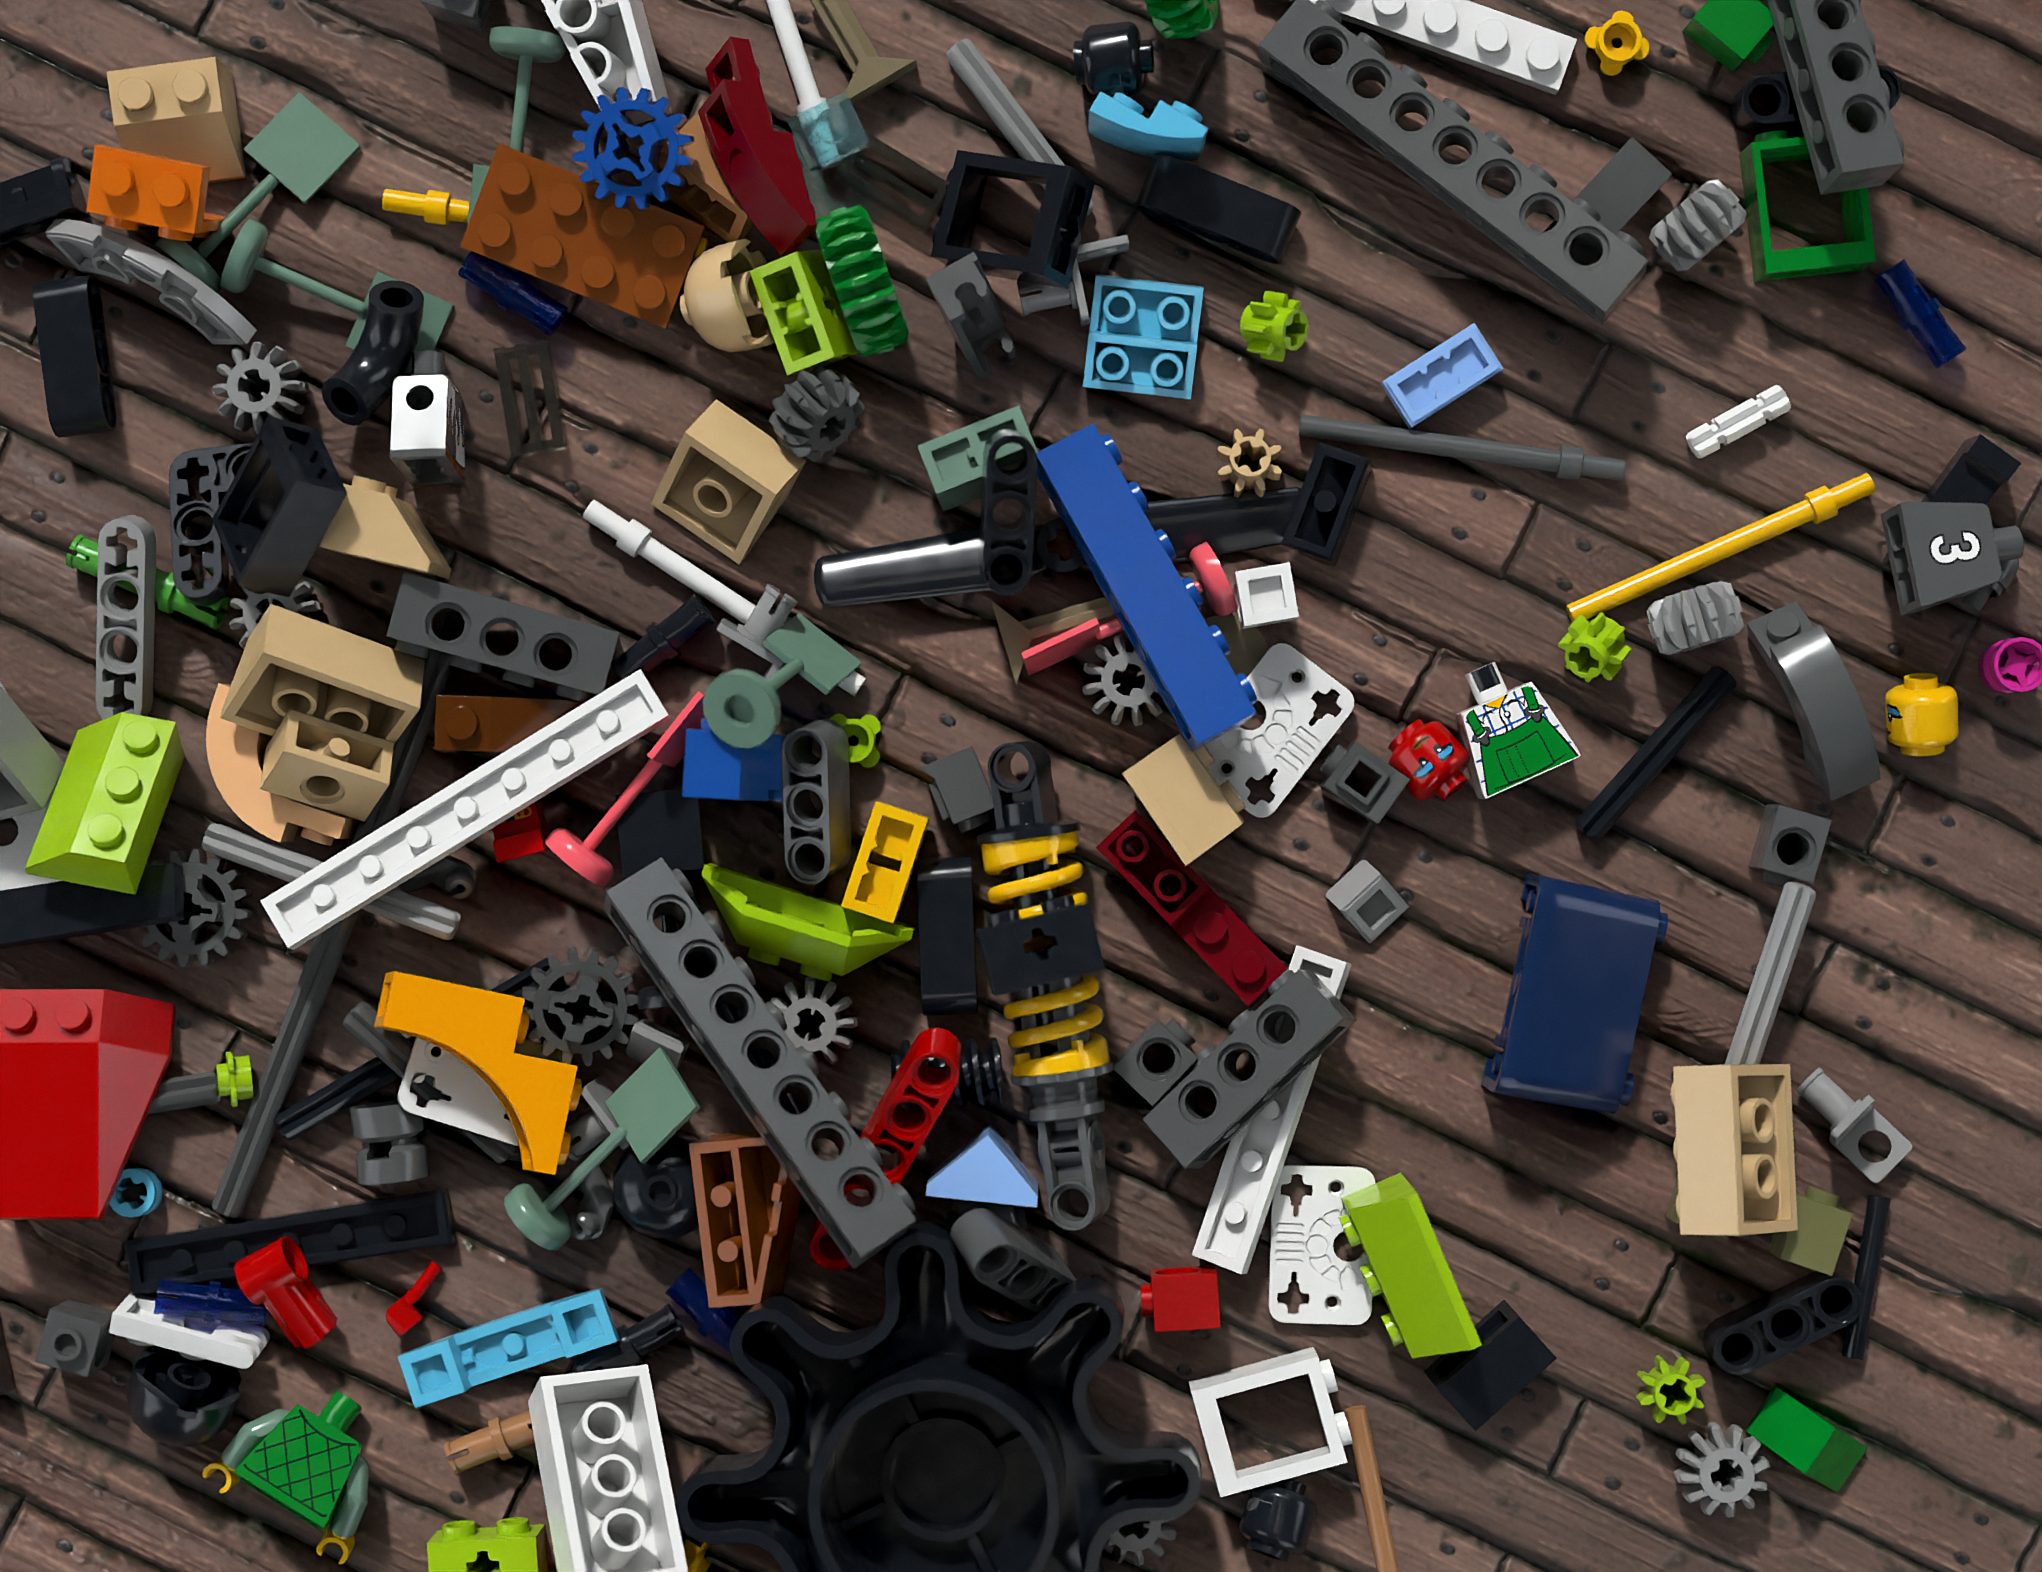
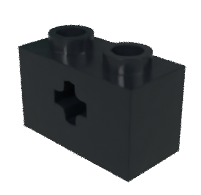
[976,894,1105,996]

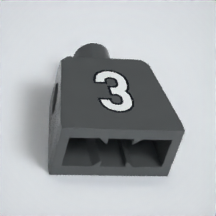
[1881,502,2024,616]

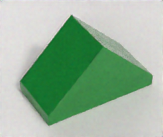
[1745,1386,1868,1493]

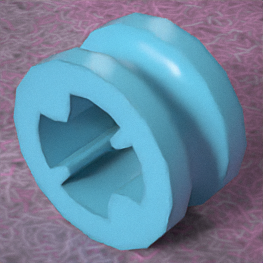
[109,1168,163,1218]

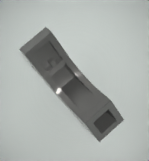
[1747,601,1881,802]

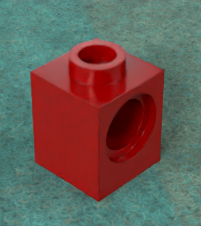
[1140,1265,1221,1332]

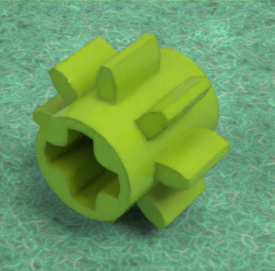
[1240,291,1308,362]
[1558,612,1632,683]
[1635,1355,1706,1425]

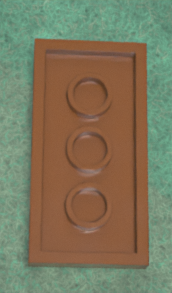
[460,143,706,329]

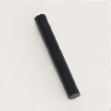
[1842,1194,1891,1360]

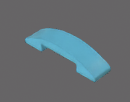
[398,1288,620,1408]

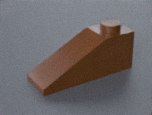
[434,695,585,752]

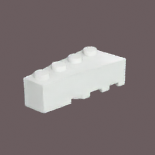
[541,0,672,125]

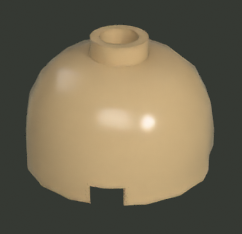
[680,238,775,352]

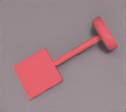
[1021,542,1238,676]
[544,691,705,888]

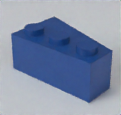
[682,718,813,801]

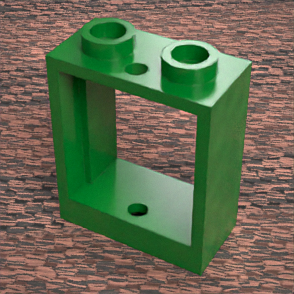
[1739,130,1876,283]

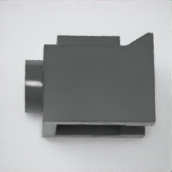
[1320,741,1410,824]
[921,746,994,833]

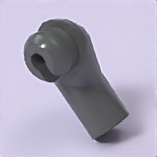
[399,855,477,899]
[569,1163,616,1241]

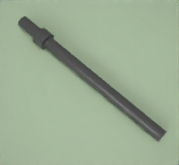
[1298,414,1626,481]

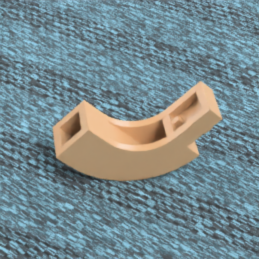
[206,683,357,846]

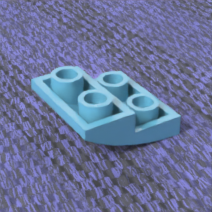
[1088,91,1208,160]
[1083,274,1204,399]

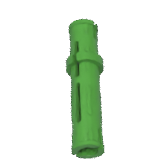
[66,534,231,629]

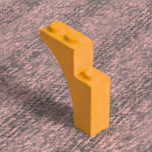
[374,971,582,1175]

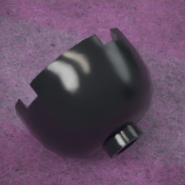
[613,1130,700,1238]
[127,1345,242,1447]

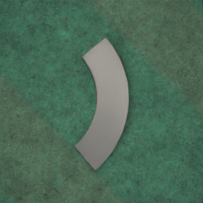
[45,219,257,345]

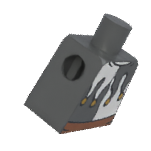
[390,350,465,486]

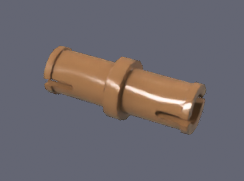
[443,1410,535,1475]

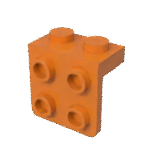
[86,144,226,242]

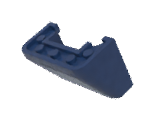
[1481,873,1668,1114]

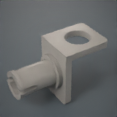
[1016,235,1129,327]
[717,584,798,680]
[1796,1067,1912,1183]
[564,1076,630,1161]

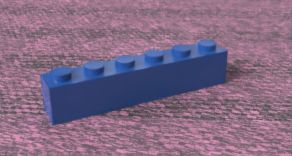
[1036,423,1257,752]

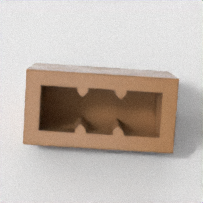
[658,113,755,243]

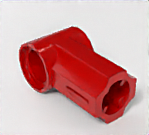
[234,1236,338,1349]

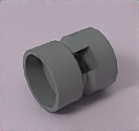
[350,1098,430,1185]

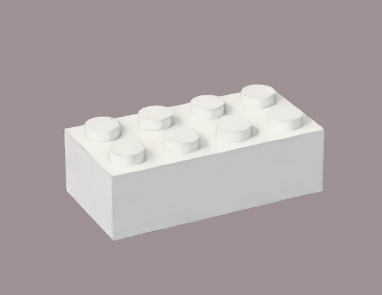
[528,1364,688,1572]

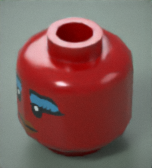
[1388,719,1470,801]

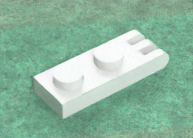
[109,1292,270,1369]

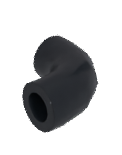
[322,280,424,426]

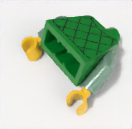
[202,1391,369,1564]

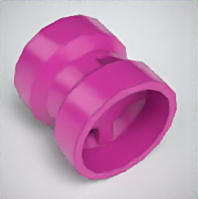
[1978,637,2042,694]

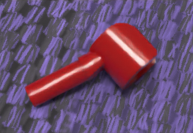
[386,1261,443,1336]

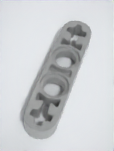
[95,515,156,720]

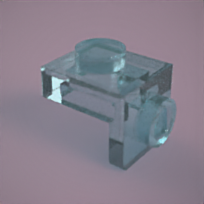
[786,92,871,179]

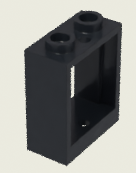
[931,150,1095,289]
[212,416,347,597]

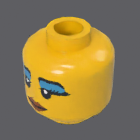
[1885,673,1959,756]

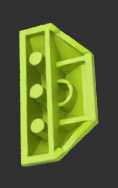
[701,863,916,982]

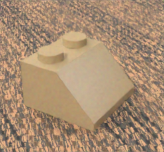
[107,57,246,183]
[650,399,806,565]
[319,476,451,579]
[1122,732,1246,866]

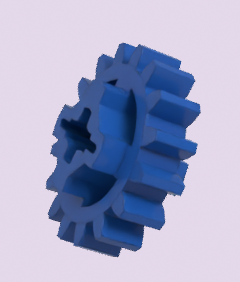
[572,87,695,209]

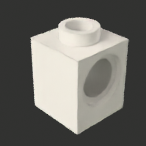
[1231,562,1299,629]

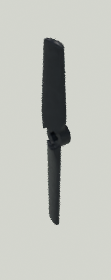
[814,487,1301,607]

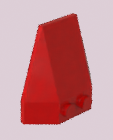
[0,989,176,1220]

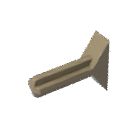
[809,0,917,112]
[991,596,1117,686]

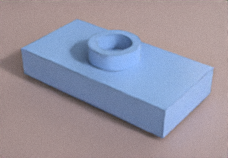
[1381,323,1504,429]

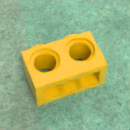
[841,801,930,924]

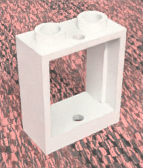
[1189,1347,1353,1497]

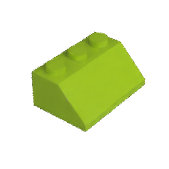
[25,712,185,895]
[1338,1172,1482,1358]

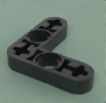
[169,442,253,607]

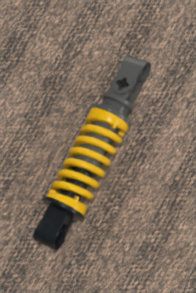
[977,741,1113,1231]

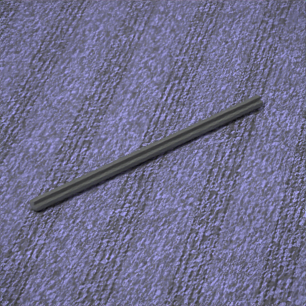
[212,608,465,1218]

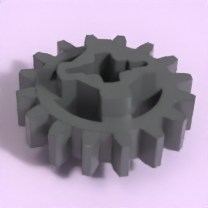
[140,849,254,967]
[521,946,639,1066]

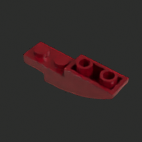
[698,36,817,256]
[1096,810,1289,1008]

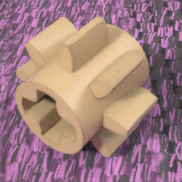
[1216,429,1282,498]

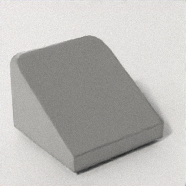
[1326,860,1409,944]
[626,1018,691,1070]

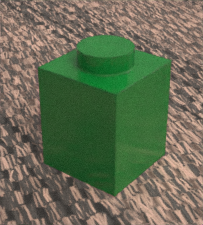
[1683,0,1775,72]

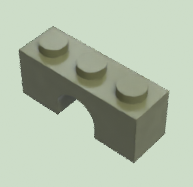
[1665,1178,1853,1276]

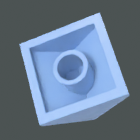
[926,1124,1038,1207]

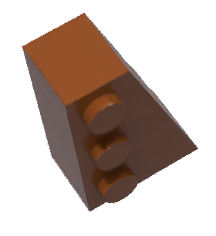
[689,1130,802,1308]

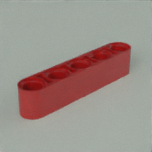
[810,1028,962,1271]

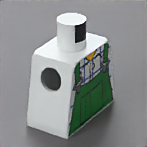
[1456,662,1581,799]

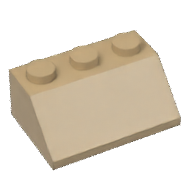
[220,604,425,744]
[1671,1064,1798,1235]

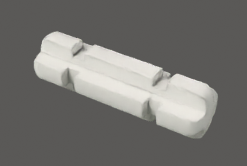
[1686,385,1791,458]

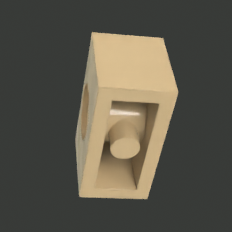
[260,709,394,822]

